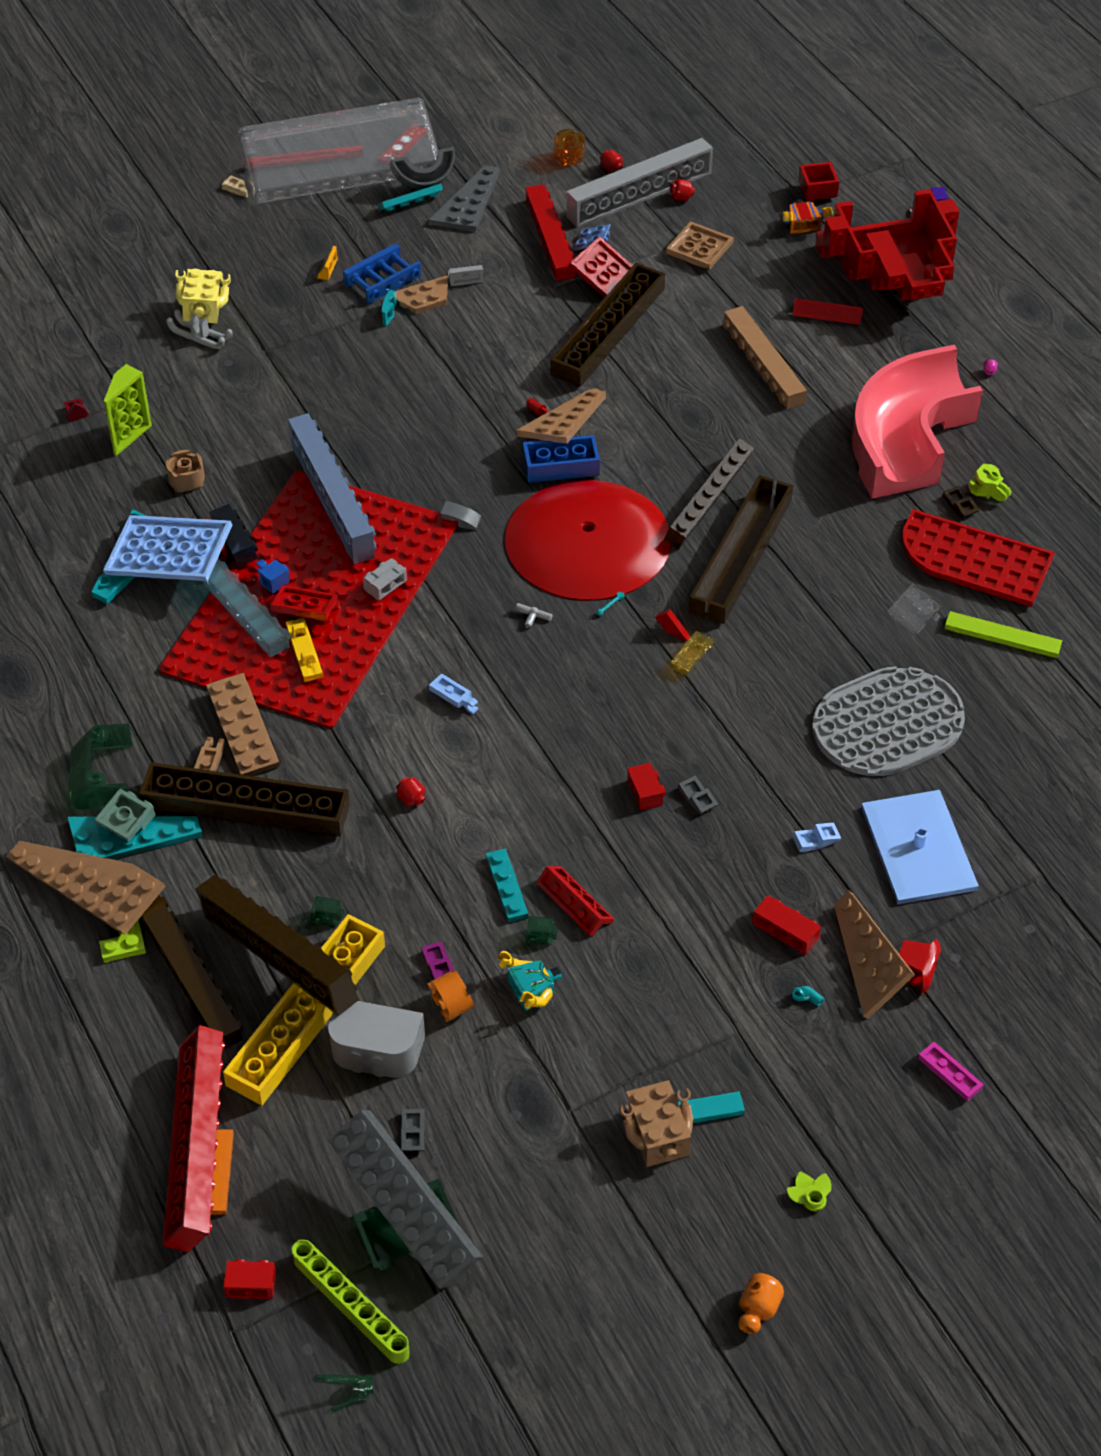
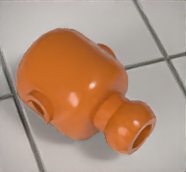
[738,1273,784,1335]

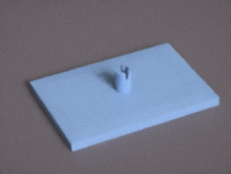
[103,515,232,581]
[861,790,979,905]

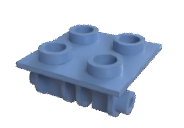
[573,224,610,252]

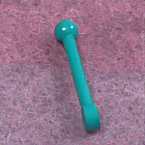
[596,592,624,616]

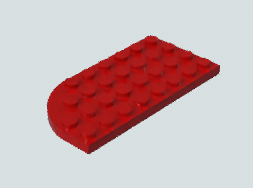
[902,509,1055,607]

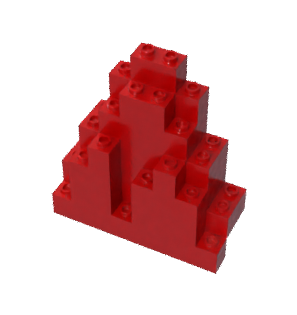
[815,189,960,301]

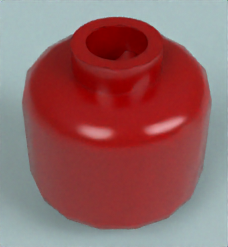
[600,150,623,174]
[669,179,695,202]
[396,777,426,807]

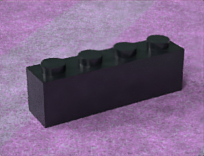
[209,504,258,568]

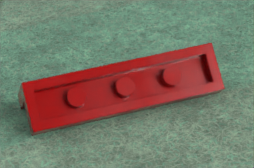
[793,298,864,325]
[536,866,614,936]

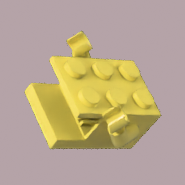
[175,269,231,324]

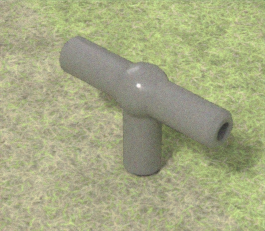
[515,603,553,628]

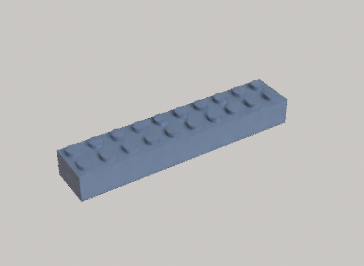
[288,413,377,564]

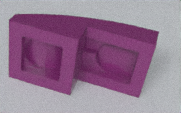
[421,941,454,980]

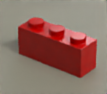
[752,895,821,955]

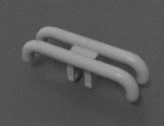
[166,310,233,349]

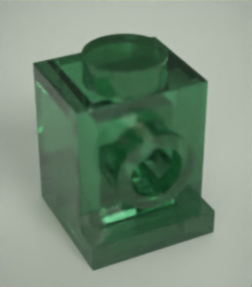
[310,896,344,926]
[526,916,558,946]

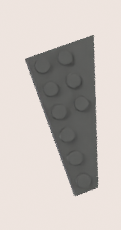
[428,165,500,232]

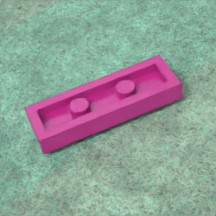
[918,1042,984,1102]

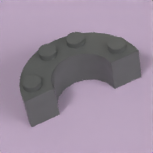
[389,147,455,190]

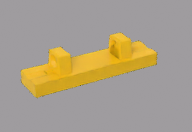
[286,618,323,682]

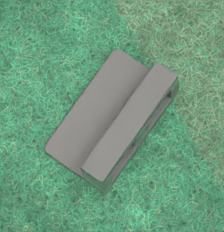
[447,265,483,286]

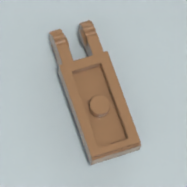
[194,737,225,771]

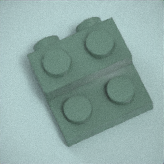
[95,789,156,842]

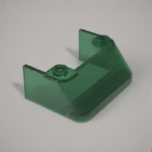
[68,723,133,809]

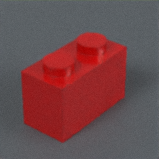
[627,763,666,811]
[224,1259,276,1299]

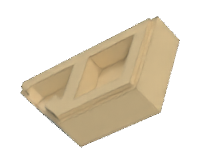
[221,176,248,198]

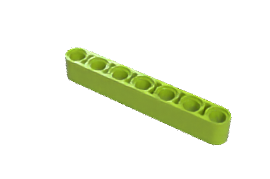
[292,1240,410,1364]

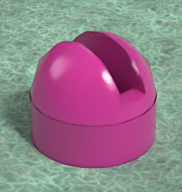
[983,360,997,375]

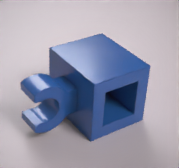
[256,559,290,594]

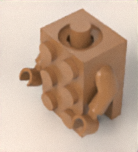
[619,1080,693,1167]

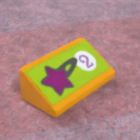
[317,246,337,280]

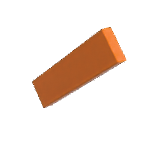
[211,1129,234,1215]

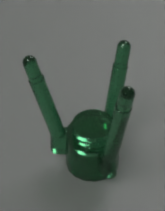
[315,1374,373,1411]

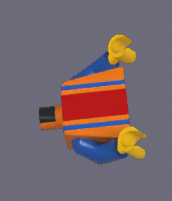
[782,199,833,234]

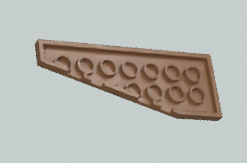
[6,841,166,935]

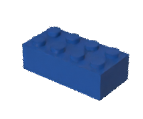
[523,435,600,483]

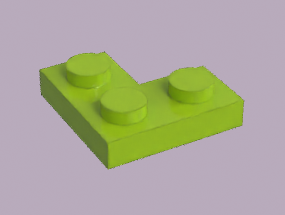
[99,920,146,963]

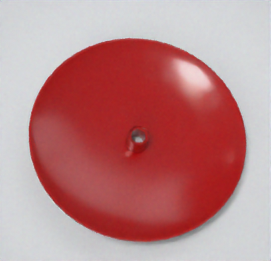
[505,480,671,601]

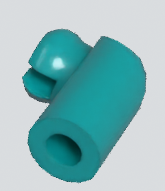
[792,986,825,1007]

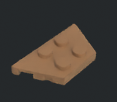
[396,275,448,314]

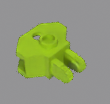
[968,464,1012,502]

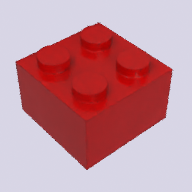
[798,162,839,201]

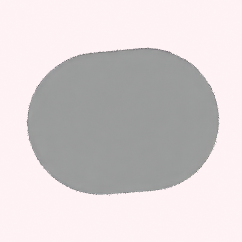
[812,666,965,776]

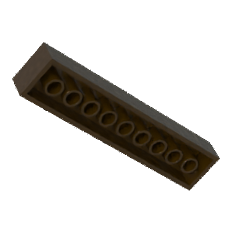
[550,263,665,387]
[139,762,350,837]
[195,874,358,1016]

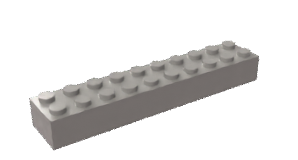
[567,138,713,228]

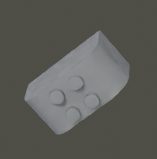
[328,1001,425,1078]

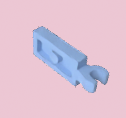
[429,674,478,714]

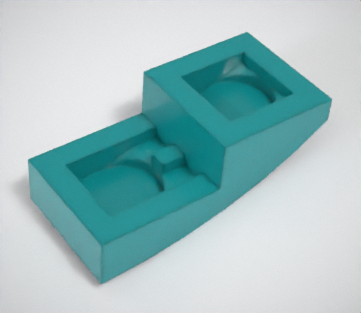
[382,290,397,326]

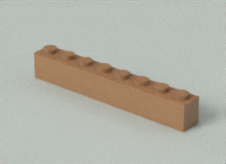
[722,306,807,409]

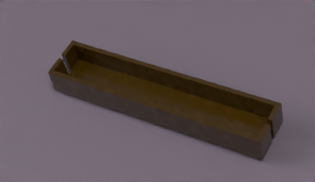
[689,475,793,624]

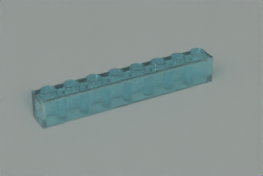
[201,559,290,658]

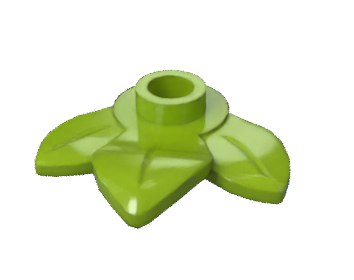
[787,1171,831,1211]

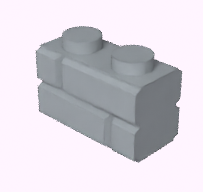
[363,558,407,601]

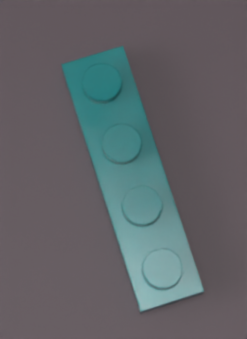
[378,184,443,212]
[486,848,528,923]

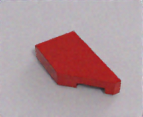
[655,610,691,641]

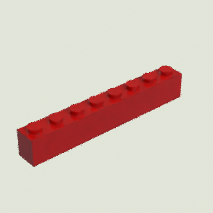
[525,184,575,282]

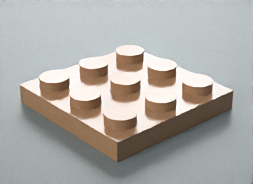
[666,221,734,270]

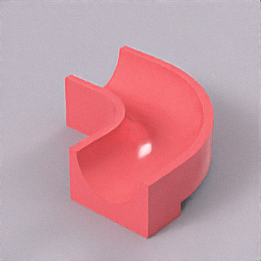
[852,345,983,499]

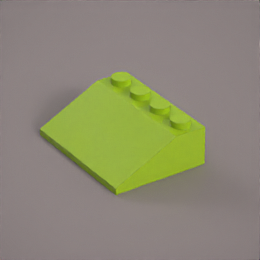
[104,364,152,456]

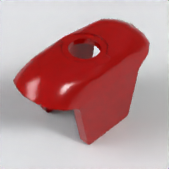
[899,939,941,995]

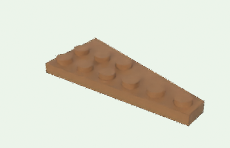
[516,389,606,444]
[834,891,915,1019]

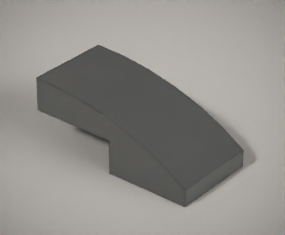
[440,501,481,530]
[678,775,718,814]
[401,1109,425,1152]

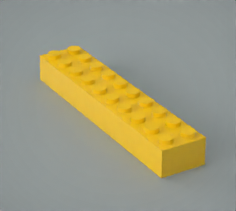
[223,914,385,1106]

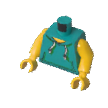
[497,951,562,1011]

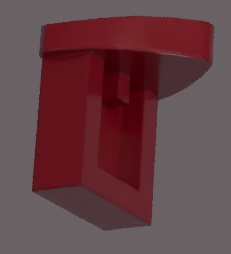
[64,398,89,421]

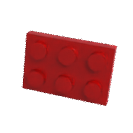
[271,585,337,621]

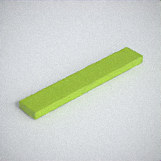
[945,611,1063,658]

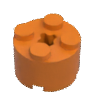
[427,970,474,1022]

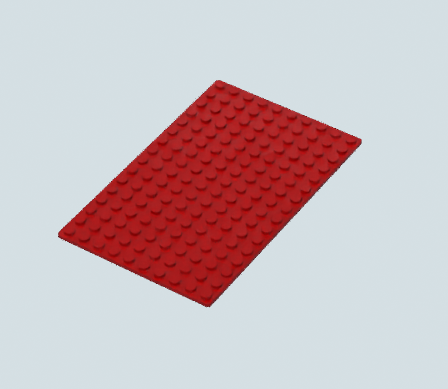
[159,470,458,729]

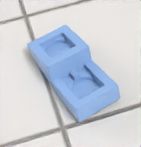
[792,823,841,852]

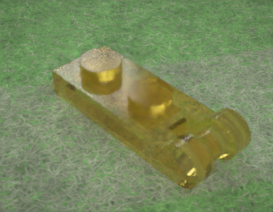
[670,631,714,676]

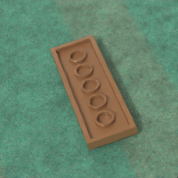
[206,673,280,776]

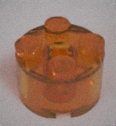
[553,129,585,166]

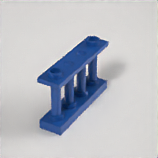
[343,243,421,304]

